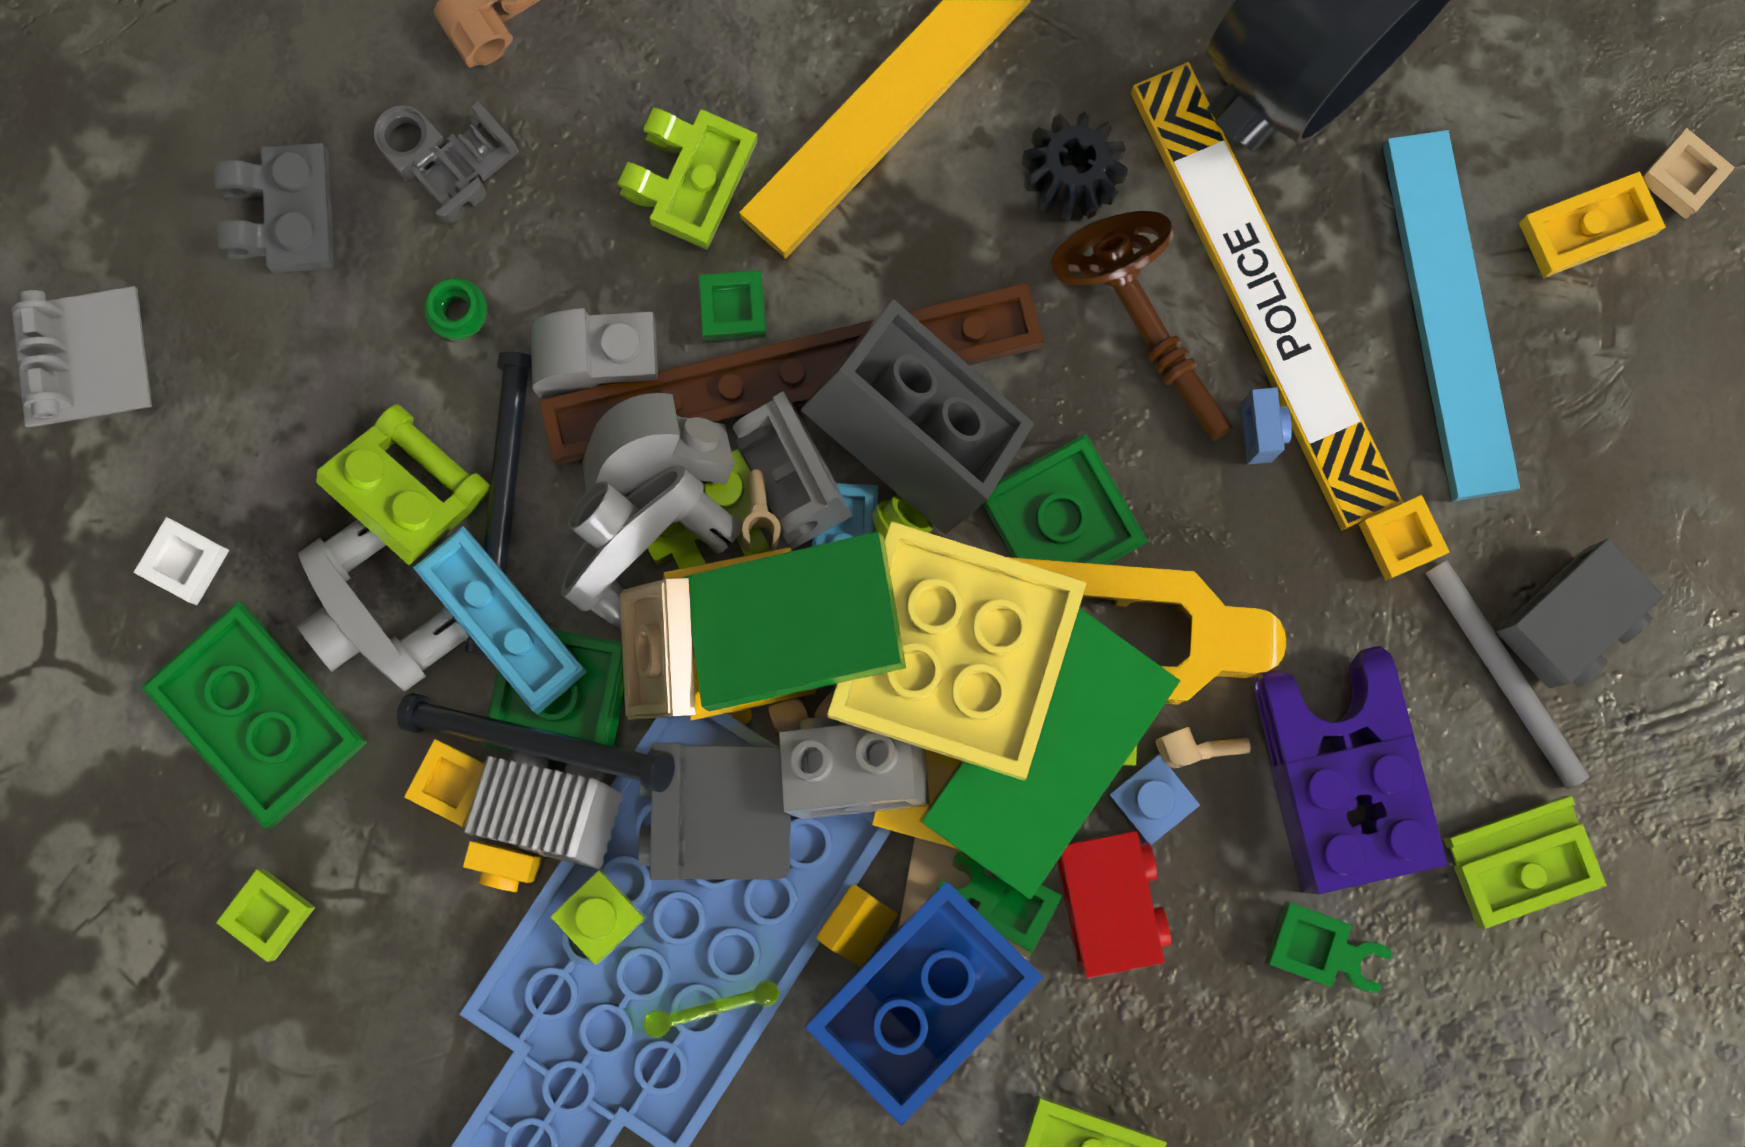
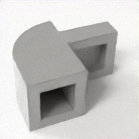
[530,308,658,399]
[582,393,734,497]

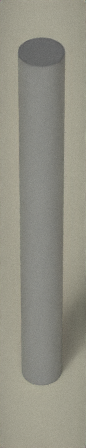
[1425,560,1590,789]

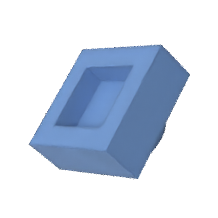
[1240,387,1292,465]
[1107,755,1200,845]

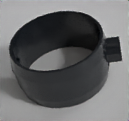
[1207,0,1451,151]

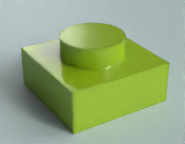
[216,869,315,962]
[550,870,647,965]

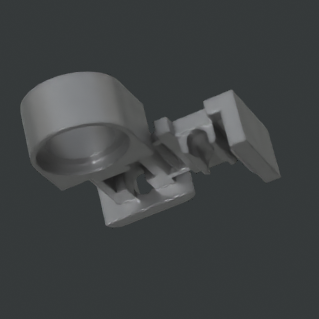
[374,101,519,225]

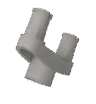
[561,466,742,634]
[297,519,470,692]

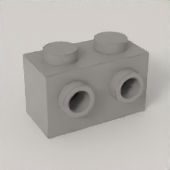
[779,717,930,819]

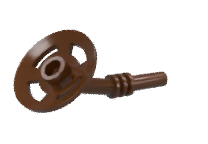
[1051,211,1233,441]

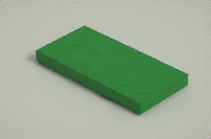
[919,608,1181,900]

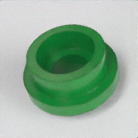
[424,278,488,341]

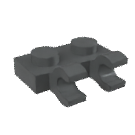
[214,143,335,273]

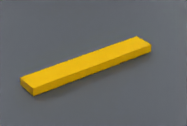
[739,0,1031,259]

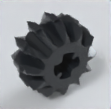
[1022,111,1128,221]

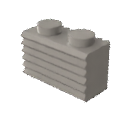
[463,750,623,869]

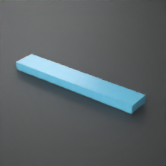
[1383,130,1520,502]

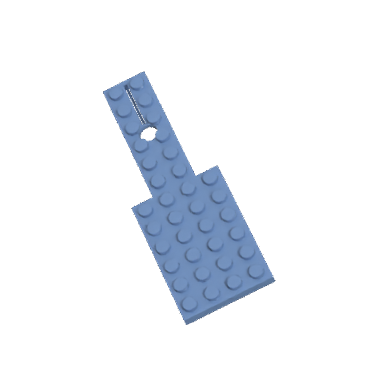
[451,713,891,1147]

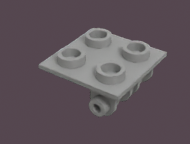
[12,286,152,428]

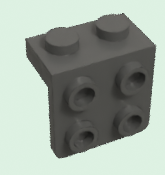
[638,743,791,880]

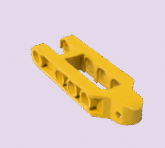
[1007,557,1286,705]

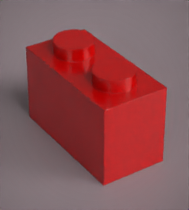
[1057,831,1171,978]

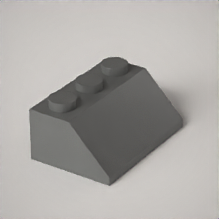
[801,299,1035,535]

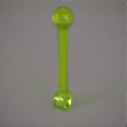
[644,980,779,1038]

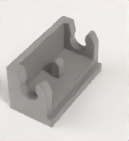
[733,391,853,549]

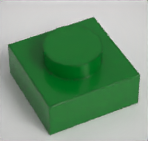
[699,270,767,342]

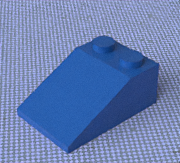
[805,881,1043,1126]

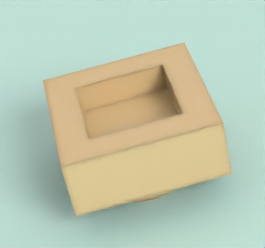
[1642,128,1735,220]

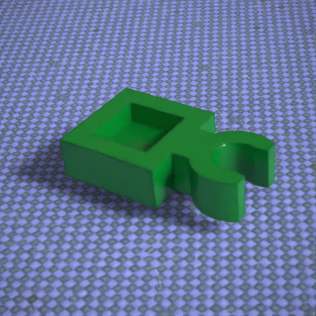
[937,852,1062,959]
[1264,901,1393,993]

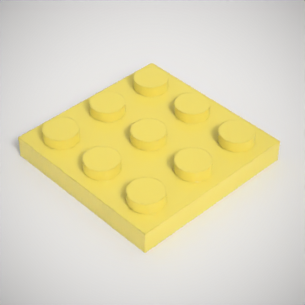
[827,521,1087,781]

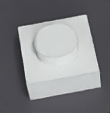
[133,517,229,605]

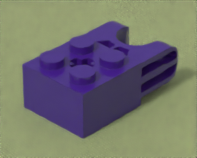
[1254,646,1448,895]

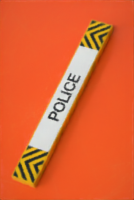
[1130,62,1403,531]

